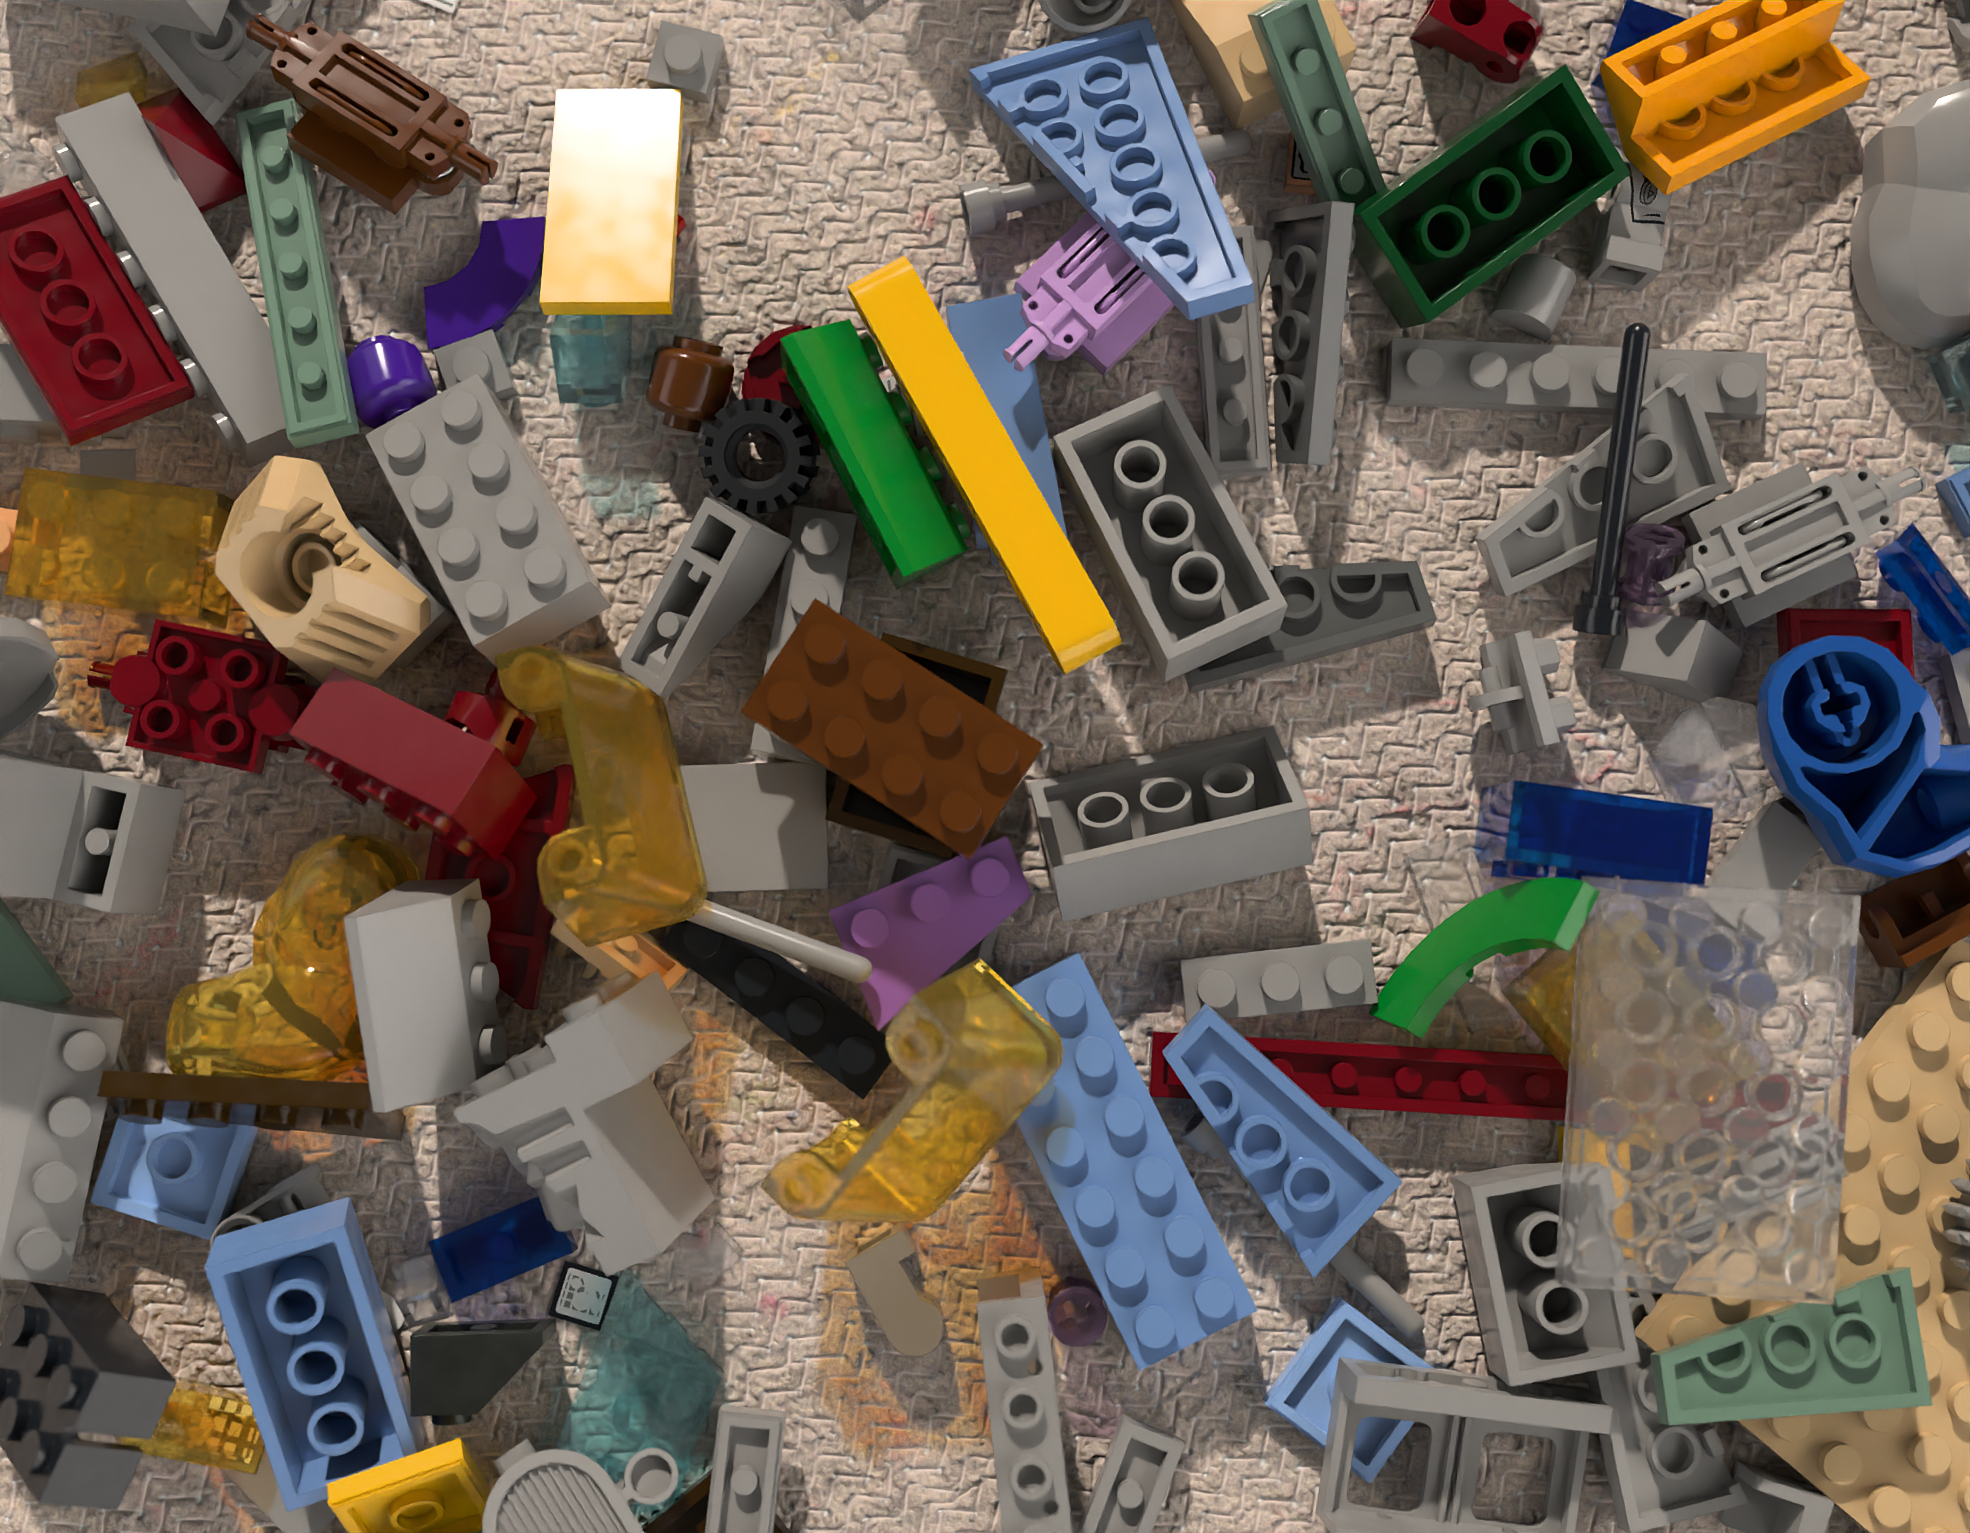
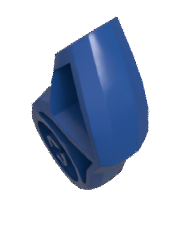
[1757,636,1970,878]

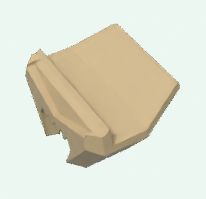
[215,455,431,684]

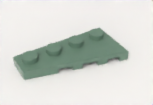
[1650,1267,1932,1425]

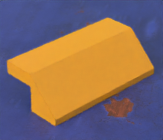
[1599,0,1871,196]

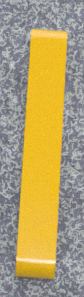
[847,255,1122,675]

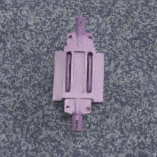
[1003,169,1216,376]

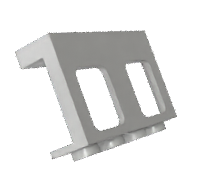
[976,1267,1072,1533]
[1315,1357,1613,1533]

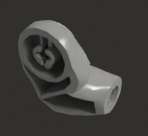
[1850,79,1970,349]

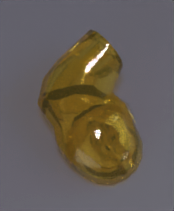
[166,832,420,1081]

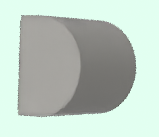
[1490,253,1577,342]

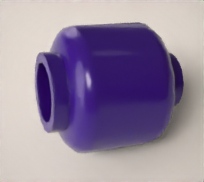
[347,335,437,429]

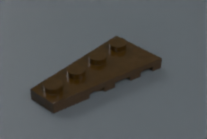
[97,1070,405,1141]

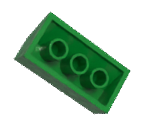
[780,319,971,590]

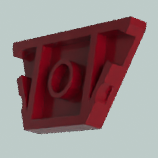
[425,764,579,1010]

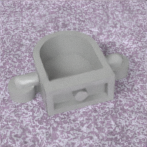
[482,1438,678,1533]

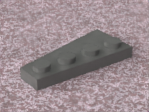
[1184,561,1437,694]

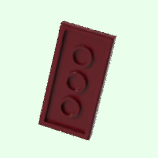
[0,175,195,447]

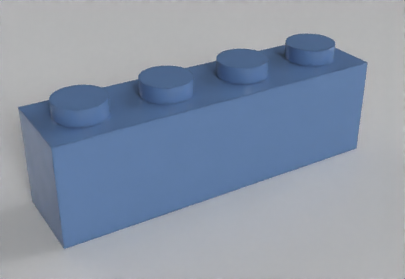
[946,293,1068,565]

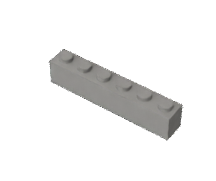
[52,92,295,468]

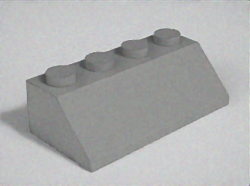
[1029,726,1313,922]
[0,996,125,1283]

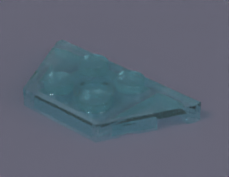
[555,1270,724,1507]

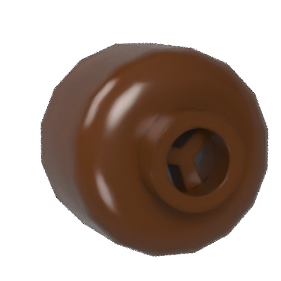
[646,335,734,433]

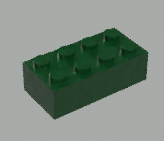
[1352,64,1631,329]

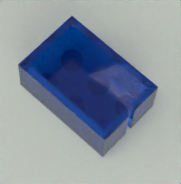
[1472,780,1714,900]

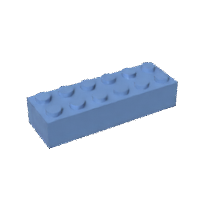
[962,951,1258,1371]

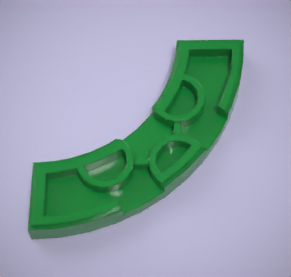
[1368,878,1600,1038]

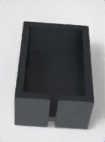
[0,1282,177,1510]

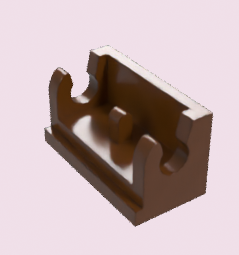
[1845,852,1970,968]

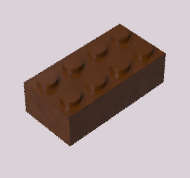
[741,598,1044,861]

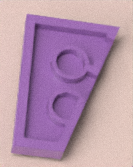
[829,836,1032,1030]

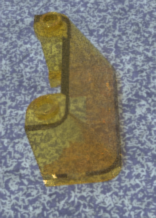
[495,645,707,948]
[759,958,1064,1223]

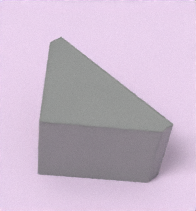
[1601,610,1743,711]

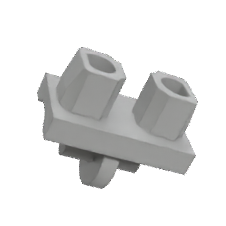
[1466,630,1577,755]

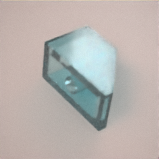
[549,315,632,408]

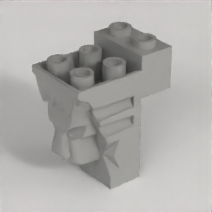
[0,750,187,915]
[453,970,715,1277]

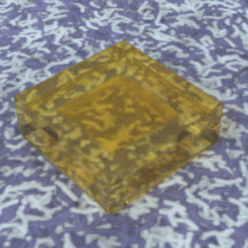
[75,51,148,108]

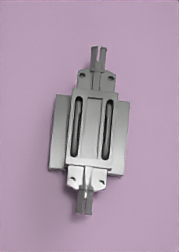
[1655,462,1926,631]

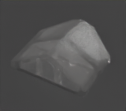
[1646,696,1785,837]

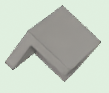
[1718,1459,1834,1533]

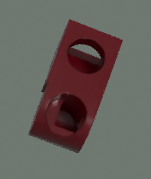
[1410,0,1543,84]

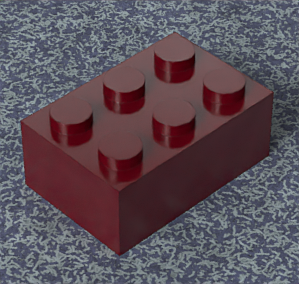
[289,667,538,862]

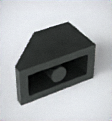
[410,1319,556,1426]

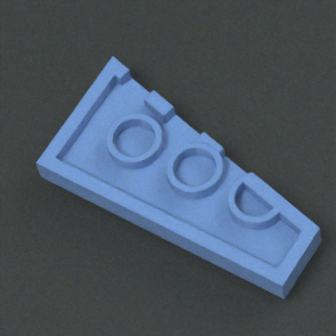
[1162,1004,1403,1278]

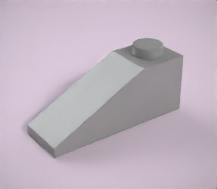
[616,497,792,698]

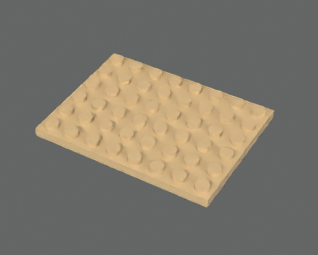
[1634,939,1970,1533]

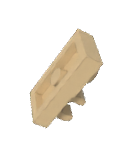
[550,896,690,993]

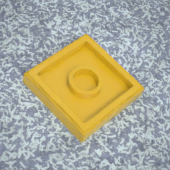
[327,1438,492,1533]

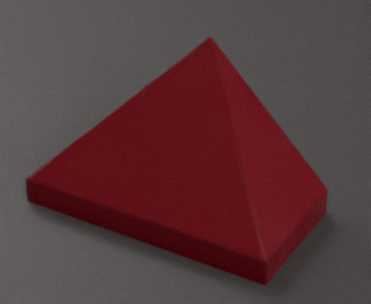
[136,87,247,213]

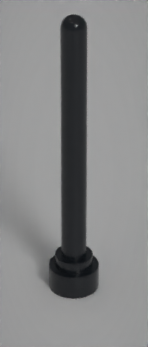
[1572,323,1651,636]

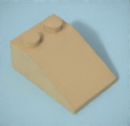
[1168,0,1357,130]

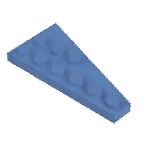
[969,17,1255,320]

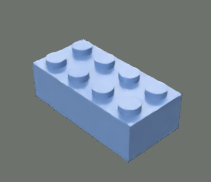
[205,1196,425,1512]

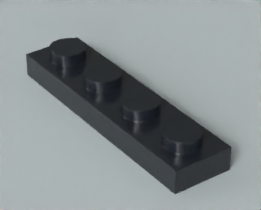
[660,893,903,1099]

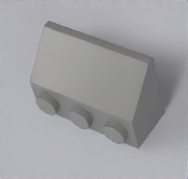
[344,878,508,1112]
[1451,1161,1641,1387]

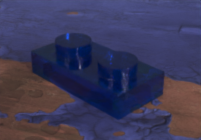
[1875,522,1970,656]
[428,1195,578,1303]

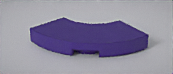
[424,216,546,355]

